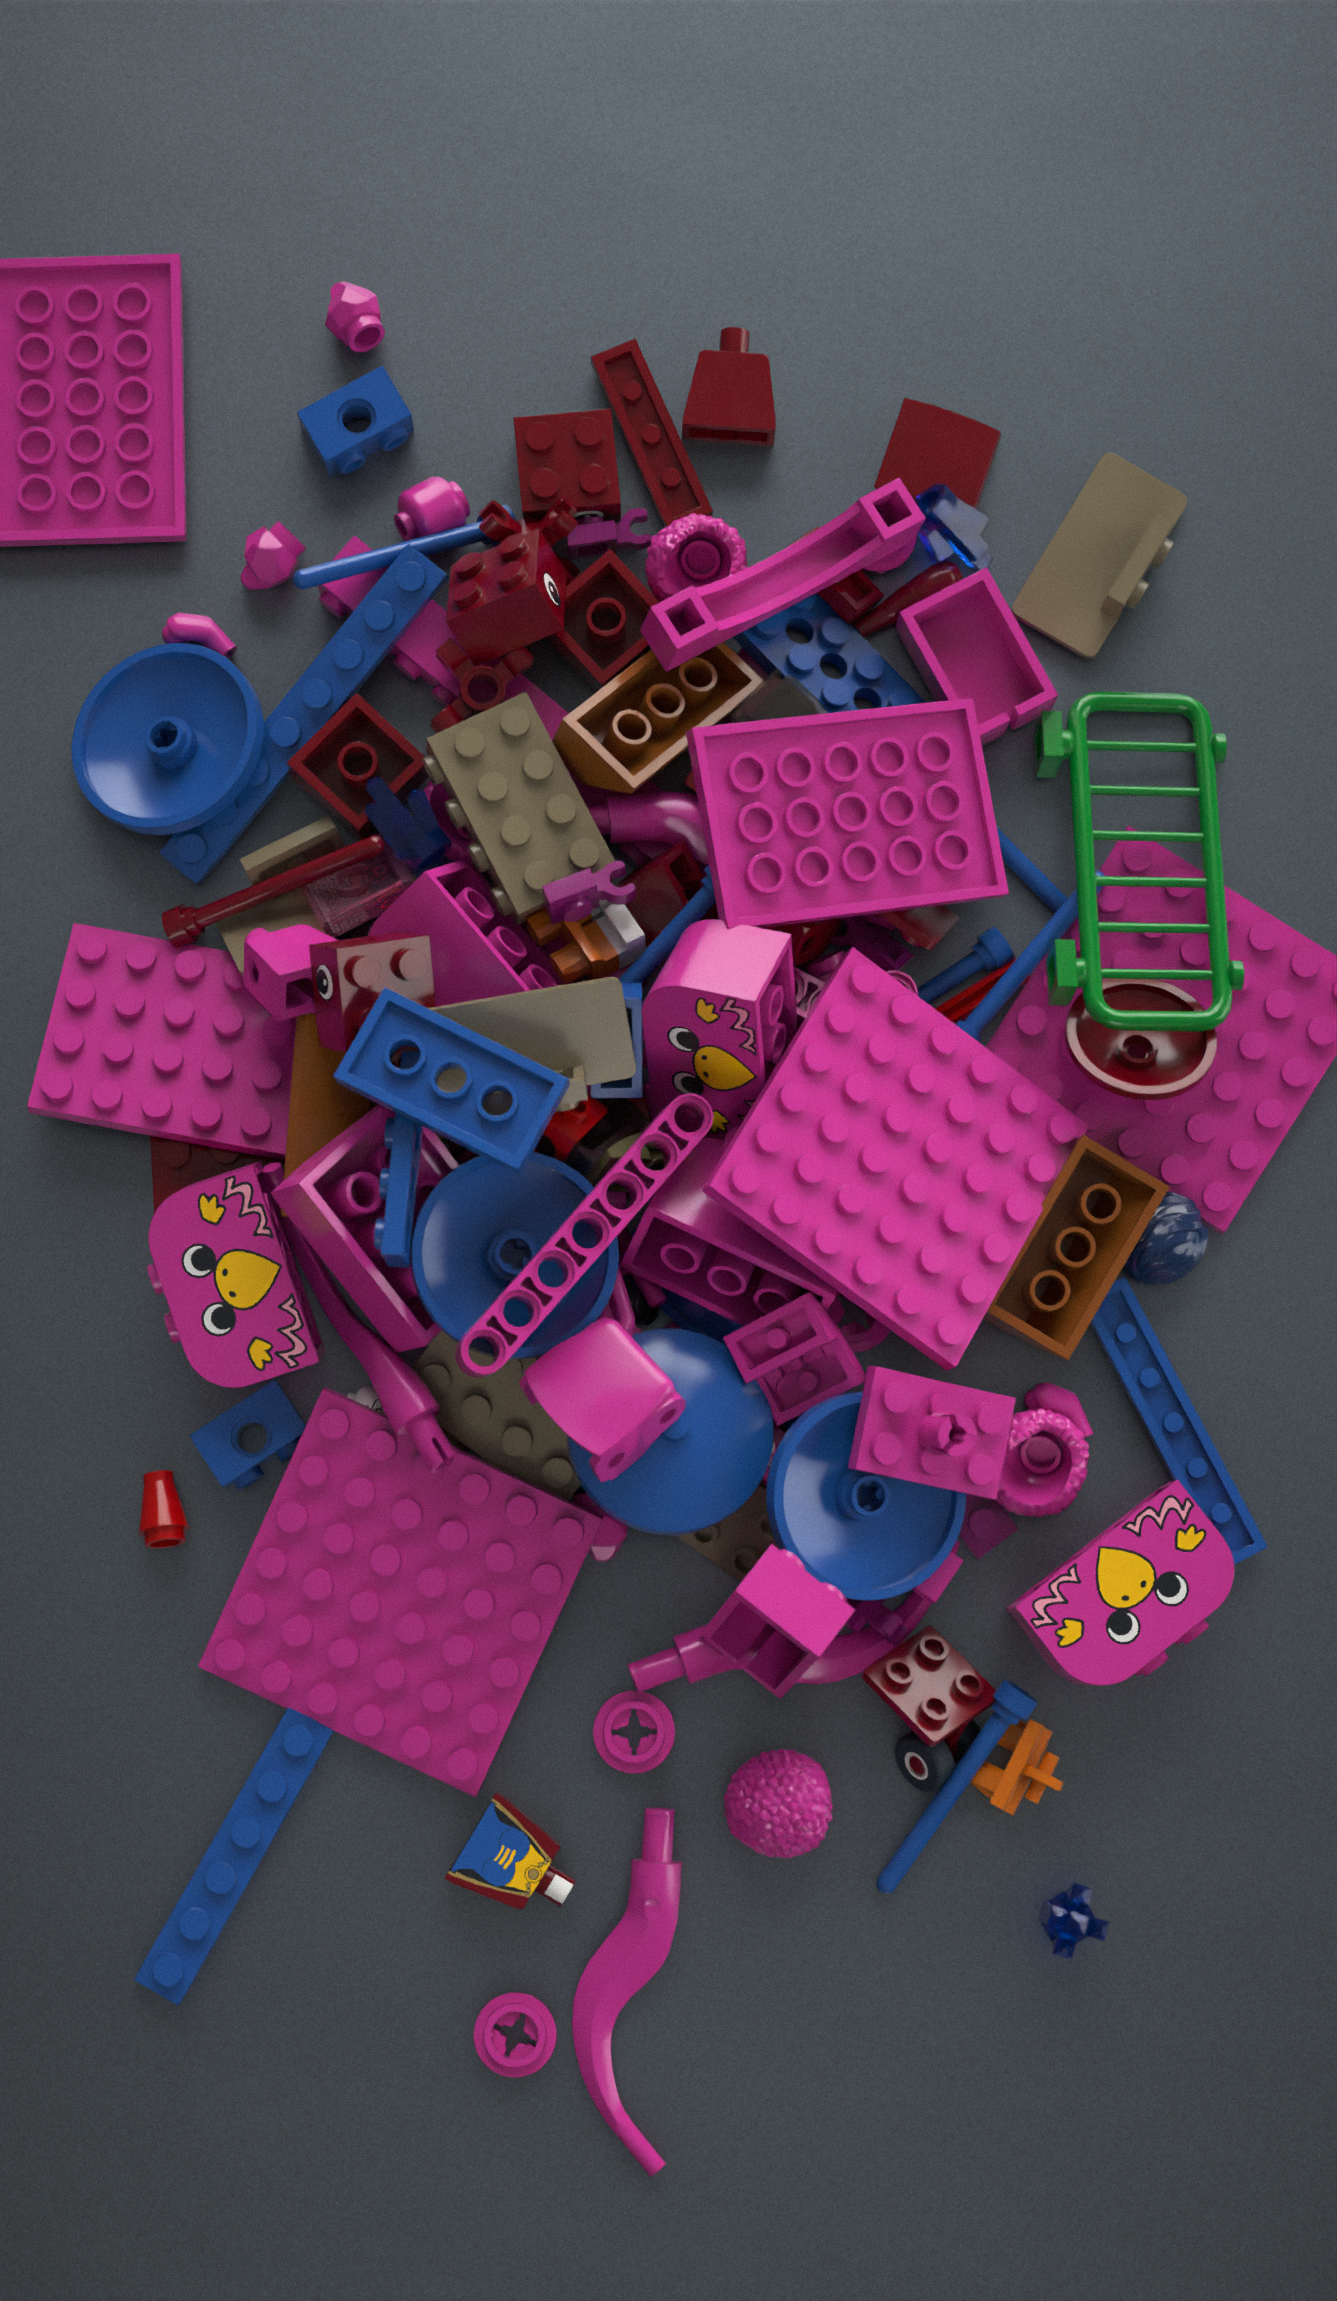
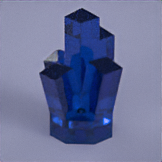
[914,484,993,572]
[365,777,453,875]
[1038,1883,1110,1959]

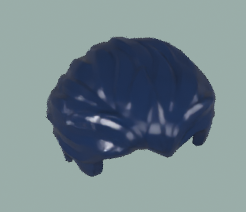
[1123,1191,1209,1286]

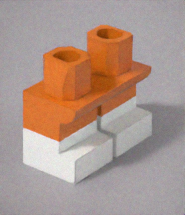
[526,900,646,984]

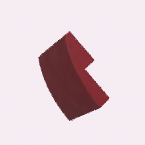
[874,397,1001,524]

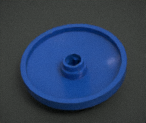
[72,643,264,835]
[410,1152,619,1360]
[567,1328,774,1535]
[766,1391,966,1600]

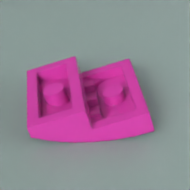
[723,1292,866,1426]

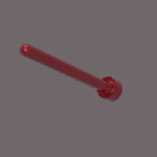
[161,836,385,948]

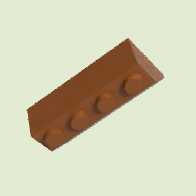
[552,642,766,794]
[281,1013,378,1218]
[983,1135,1169,1361]

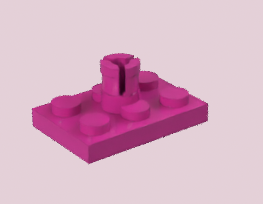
[848,1366,1016,1500]

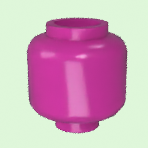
[394,476,470,541]

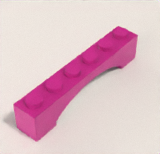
[640,478,926,672]

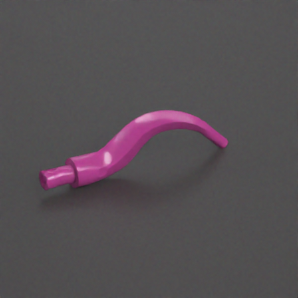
[587,791,709,866]
[262,1162,459,1474]
[628,1540,961,1693]
[572,1807,682,2177]

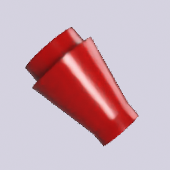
[138,1470,189,1549]

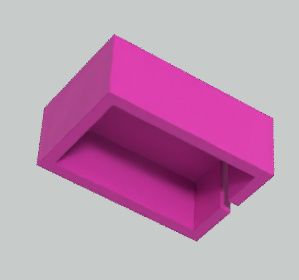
[895,567,1058,746]
[700,1544,855,1699]

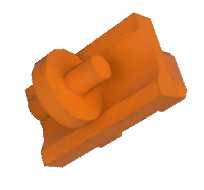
[971,1719,1064,1816]

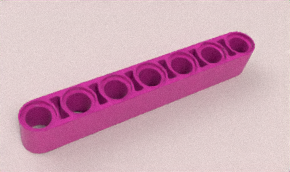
[455,1093,713,1378]

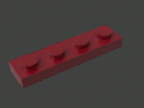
[591,339,713,528]

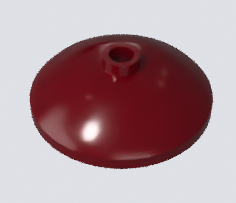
[1065,979,1217,1100]

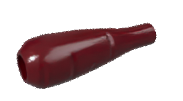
[853,560,964,638]

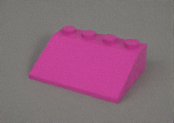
[270,1104,460,1353]

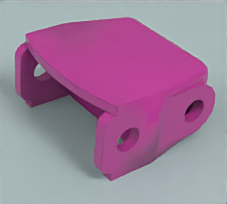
[519,1318,686,1482]

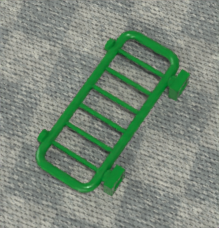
[1033,691,1244,1032]

